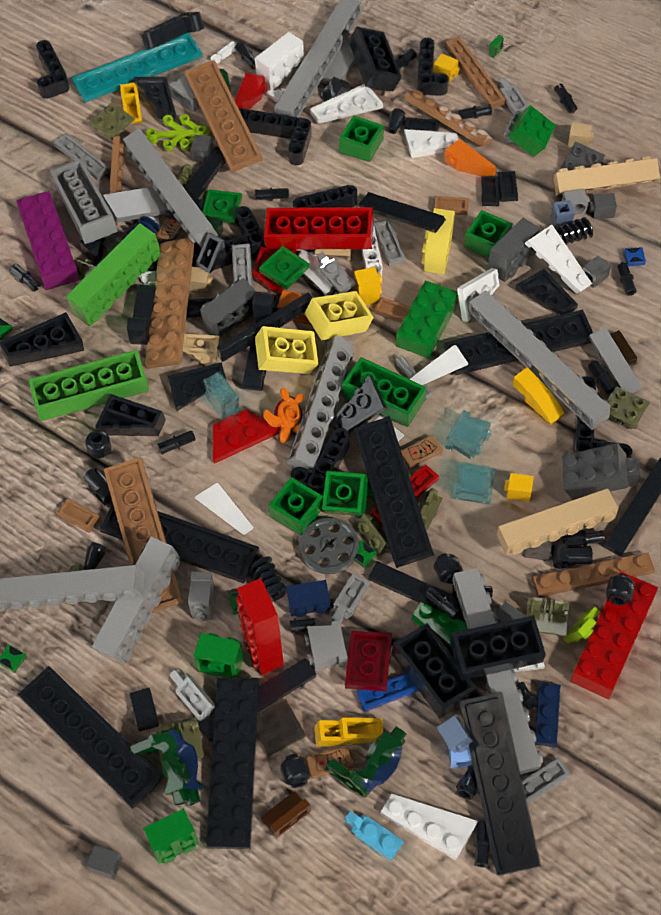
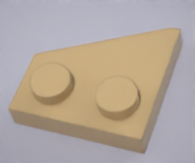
[182,333,220,366]

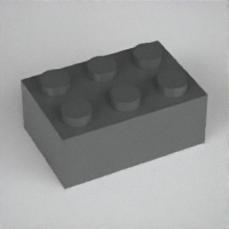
[488,217,540,282]
[200,278,255,338]
[562,443,628,500]

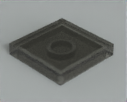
[257,699,306,756]

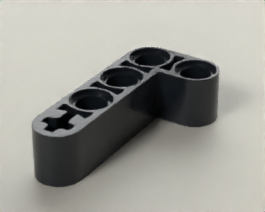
[140,12,205,50]
[417,37,449,96]
[36,40,70,99]
[292,185,358,208]
[127,284,156,345]
[291,428,350,496]

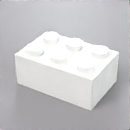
[255,32,304,90]

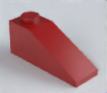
[235,73,267,109]

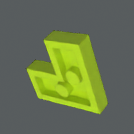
[562,607,601,644]

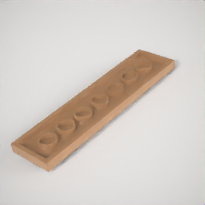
[184,60,263,173]
[145,238,194,369]
[104,457,184,613]

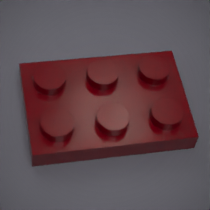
[345,630,392,692]

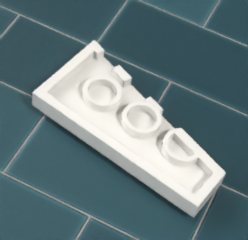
[310,84,383,124]
[525,225,592,294]
[380,794,478,860]

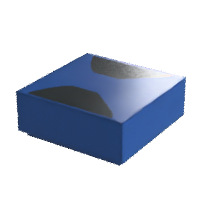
[624,247,646,266]

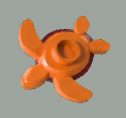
[263,388,304,444]

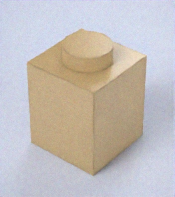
[568,122,594,147]
[189,267,213,294]

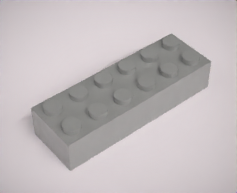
[50,159,118,244]
[92,537,180,666]

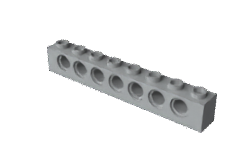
[287,334,355,470]

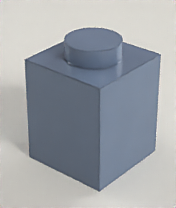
[551,200,574,227]
[437,715,473,753]

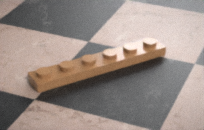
[445,36,506,109]
[405,90,493,147]
[109,136,125,226]
[532,552,655,598]

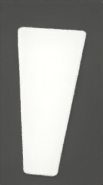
[410,345,468,385]
[195,483,253,535]

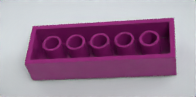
[16,191,80,290]

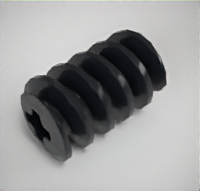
[554,217,593,245]
[250,556,286,602]

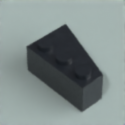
[95,394,166,436]

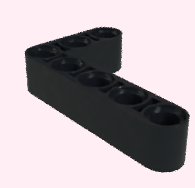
[238,108,312,166]
[192,206,265,271]
[243,291,275,391]
[574,376,633,458]

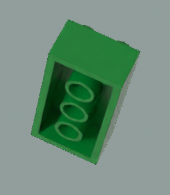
[396,280,458,359]
[342,357,427,427]

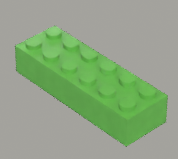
[66,223,161,326]
[28,350,149,422]

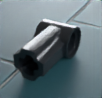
[83,468,112,505]
[551,543,593,569]

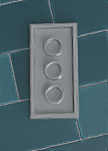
[320,36,355,85]
[102,187,168,223]

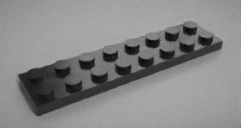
[444,309,593,376]
[353,416,434,568]
[99,504,260,584]
[17,666,164,809]
[206,677,259,849]
[460,691,542,876]

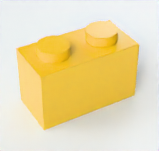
[354,267,383,305]

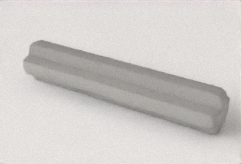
[395,355,432,400]

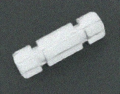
[211,41,236,64]

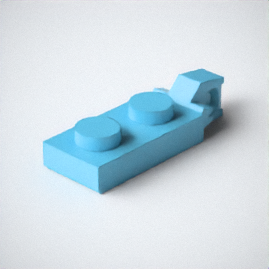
[345,811,404,861]

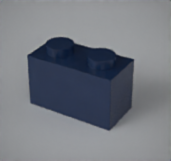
[286,580,331,617]

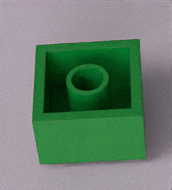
[508,105,556,157]
[339,115,384,162]
[464,210,513,258]
[322,471,369,516]
[268,477,323,536]
[193,633,244,677]
[143,808,199,864]

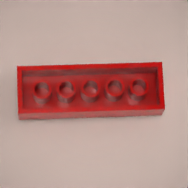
[264,207,374,249]
[570,571,659,700]
[235,579,284,676]

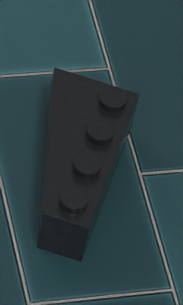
[0,312,84,367]

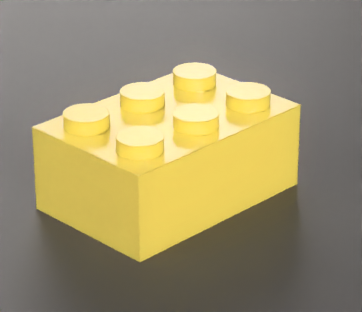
[421,208,455,275]
[305,291,374,340]
[255,326,318,374]

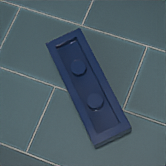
[535,682,561,747]

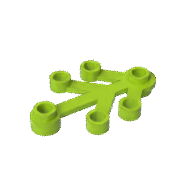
[145,114,210,151]

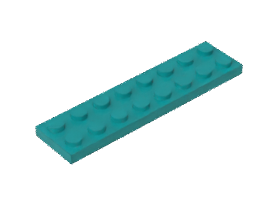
[71,33,203,103]

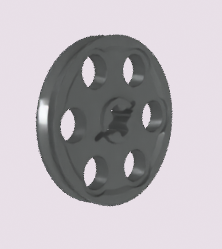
[299,518,359,574]

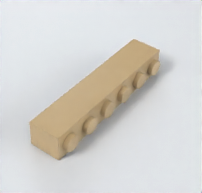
[553,156,660,196]
[497,489,619,556]

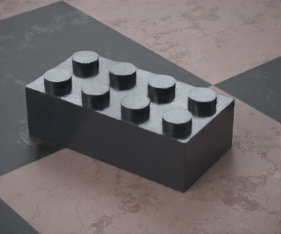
[348,26,402,91]
[450,615,546,680]
[392,623,477,719]

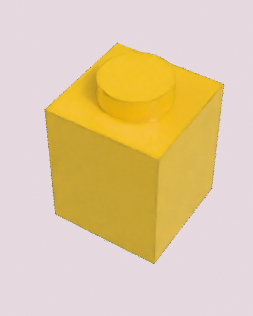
[433,53,459,82]
[504,473,534,502]

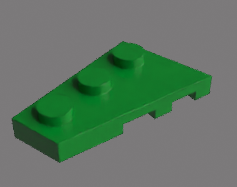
[411,602,467,649]

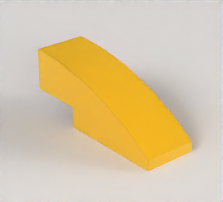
[120,83,142,124]
[513,367,565,425]
[314,717,384,747]

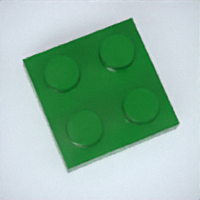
[202,189,242,224]
[259,246,310,290]

